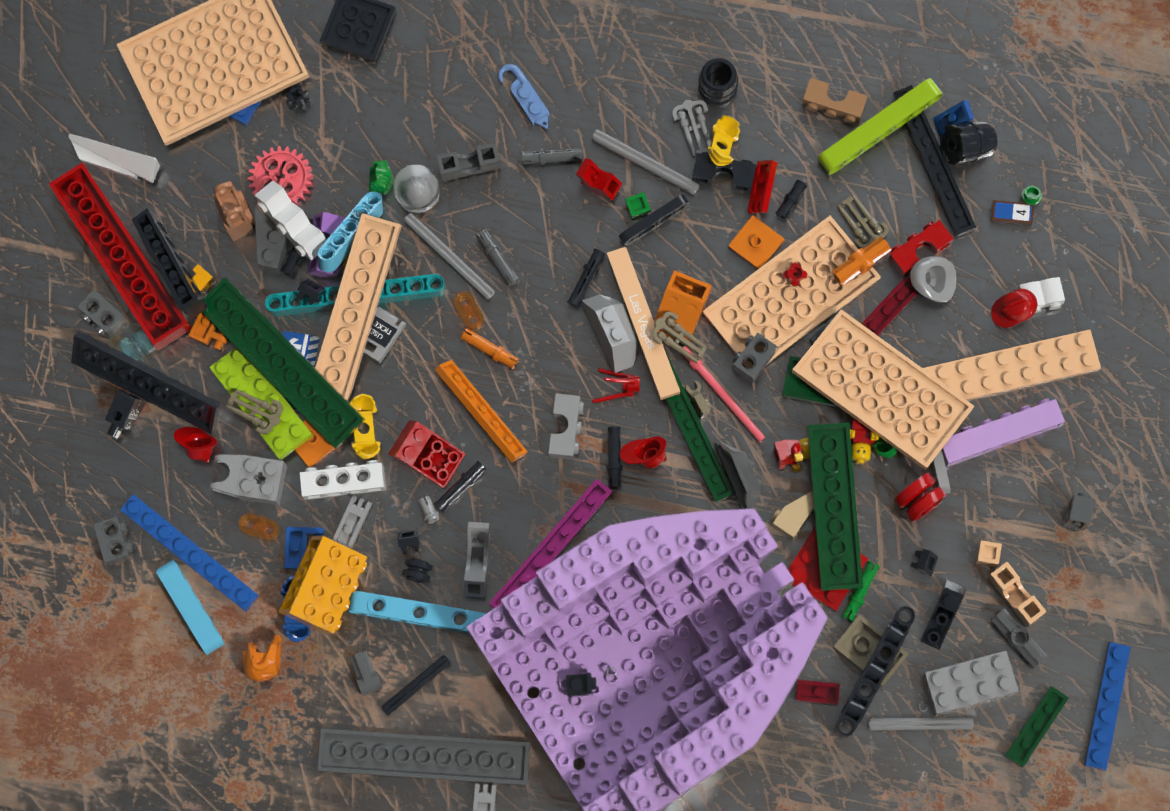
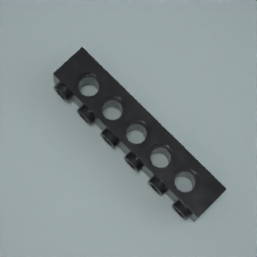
[131,208,209,319]

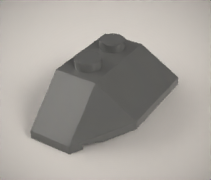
[714,441,763,509]

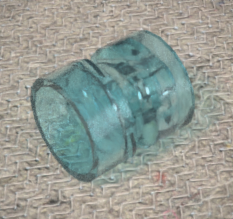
[118,327,156,361]

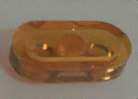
[454,291,484,330]
[239,514,280,541]

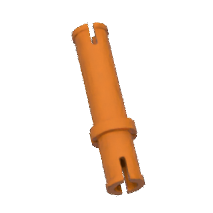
[461,328,519,370]

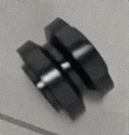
[401,558,434,583]

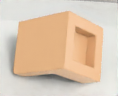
[975,540,1002,568]

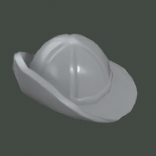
[394,165,440,213]
[910,256,956,303]

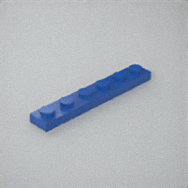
[1084,642,1131,771]

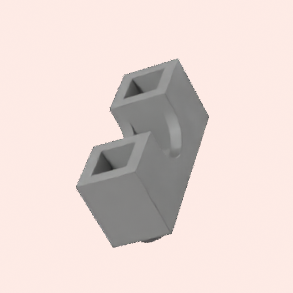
[548,393,584,460]

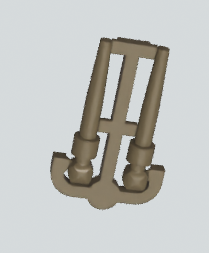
[837,195,889,249]
[652,312,707,363]
[226,389,283,434]

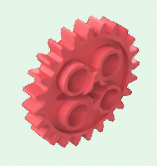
[248,146,314,206]

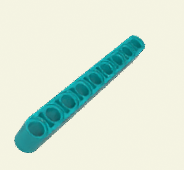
[265,274,446,316]

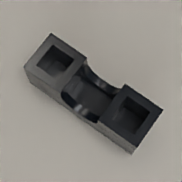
[692,152,756,193]

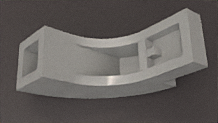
[464,522,490,598]

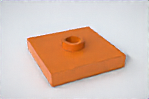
[728,215,785,270]
[295,419,336,468]

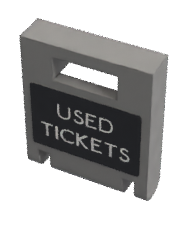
[363,306,406,364]

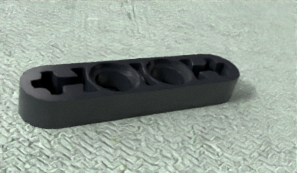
[619,194,690,246]

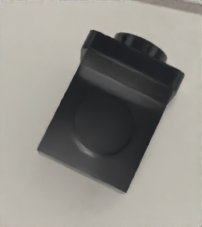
[566,672,597,697]

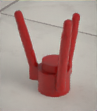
[592,368,640,403]

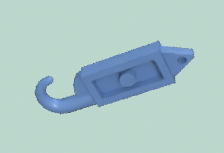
[498,64,550,130]

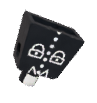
[105,390,147,439]

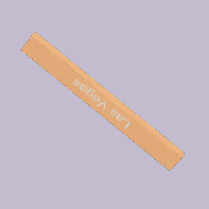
[607,247,680,400]

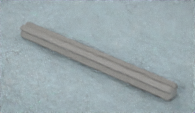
[592,130,699,194]
[404,213,495,300]

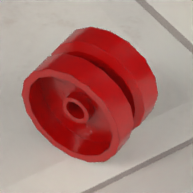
[893,472,947,524]

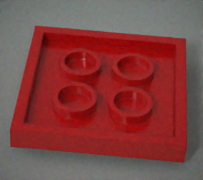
[788,526,868,612]

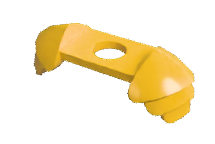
[708,115,740,166]
[350,394,381,460]

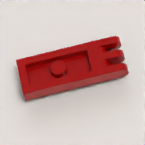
[748,160,777,214]

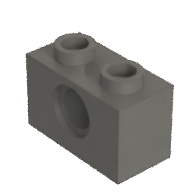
[1063,493,1095,531]

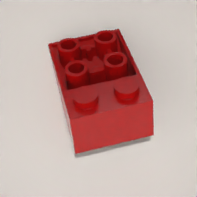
[388,420,465,488]

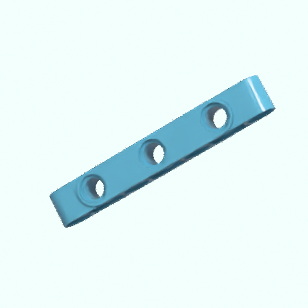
[347,591,487,634]

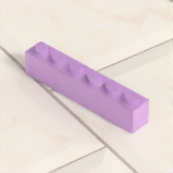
[942,398,1065,467]

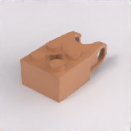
[212,181,255,242]

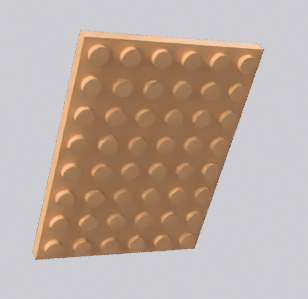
[117,0,309,146]

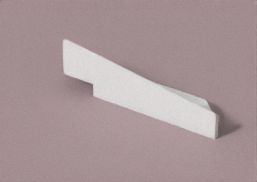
[69,134,160,183]

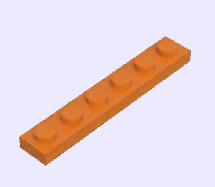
[435,359,528,463]

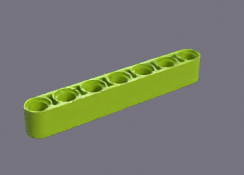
[817,78,943,175]

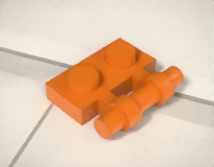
[188,312,228,351]

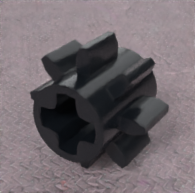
[285,85,310,111]

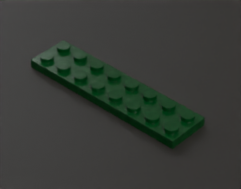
[807,423,863,591]

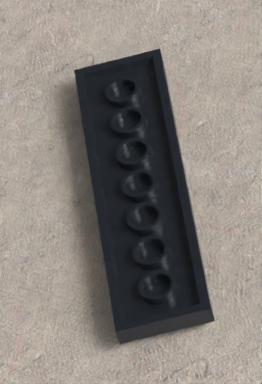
[71,331,220,434]

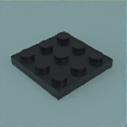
[319,0,396,62]

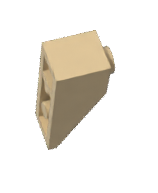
[771,492,814,541]

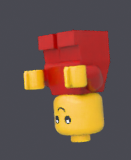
[850,418,879,464]
[773,438,810,472]

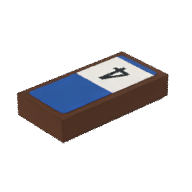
[991,200,1034,225]

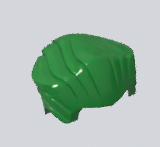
[369,160,394,195]

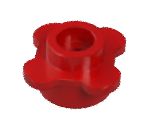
[783,263,808,287]

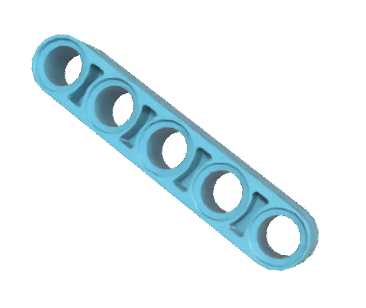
[318,192,383,272]
[156,559,225,655]

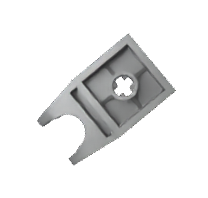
[208,455,287,506]

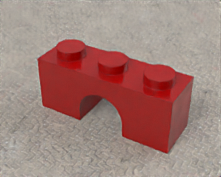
[889,220,954,278]

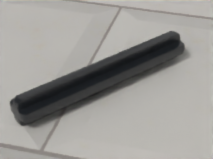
[381,655,451,715]

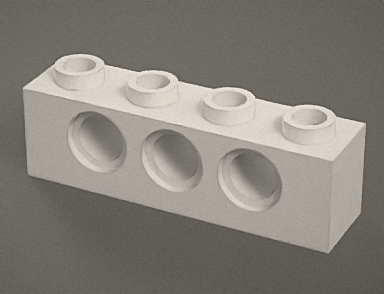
[300,460,386,500]

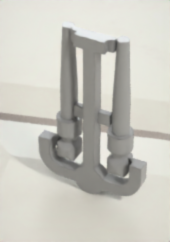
[672,100,711,157]

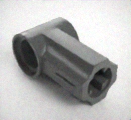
[350,651,383,696]

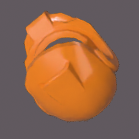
[243,635,283,682]

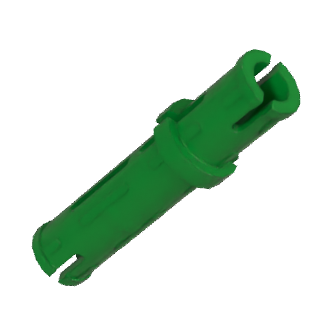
[841,561,880,622]

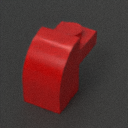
[575,158,622,201]

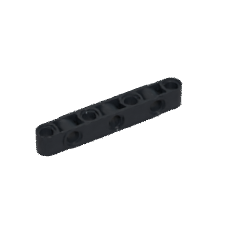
[835,606,915,738]

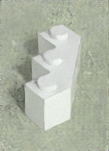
[254,181,326,260]

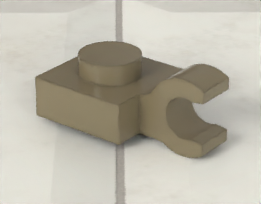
[684,381,711,420]

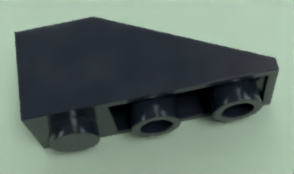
[920,580,966,650]

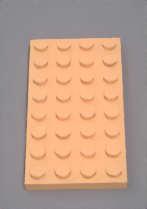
[702,215,881,369]
[792,310,974,470]

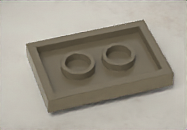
[833,614,909,687]

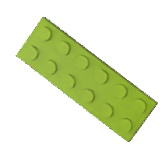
[209,347,313,461]

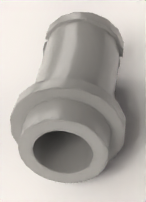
[418,496,439,524]

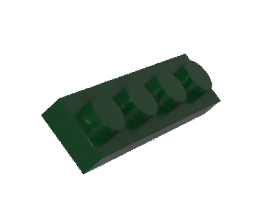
[1005,686,1069,768]

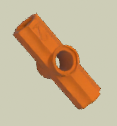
[832,237,891,286]

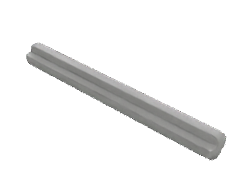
[868,717,974,730]

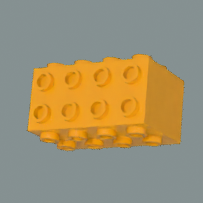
[278,536,367,634]

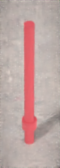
[683,346,766,443]

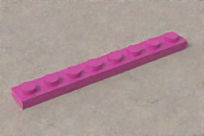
[489,479,613,609]

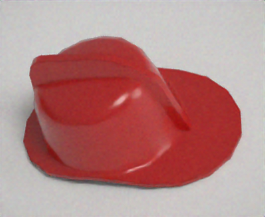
[991,289,1038,328]
[173,427,217,463]
[619,436,667,469]

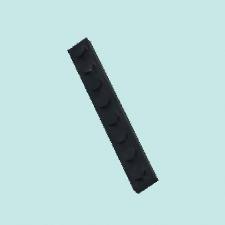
[893,85,976,237]

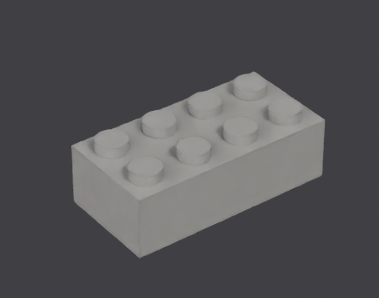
[923,651,1019,716]

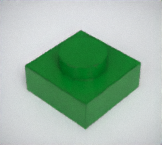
[625,192,651,219]

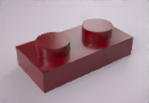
[796,679,840,705]

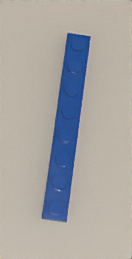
[120,494,259,612]

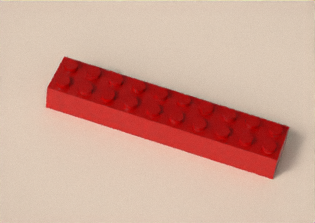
[49,162,192,351]

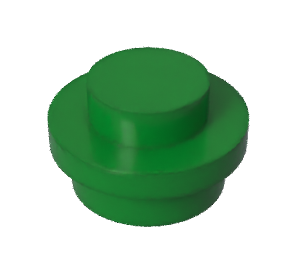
[1021,186,1042,205]

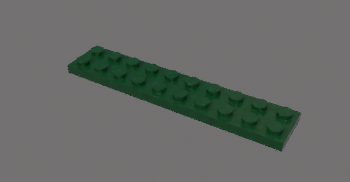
[203,277,365,449]

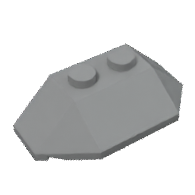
[581,294,641,374]

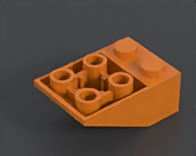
[654,270,712,344]

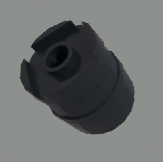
[698,58,738,108]
[940,121,998,165]

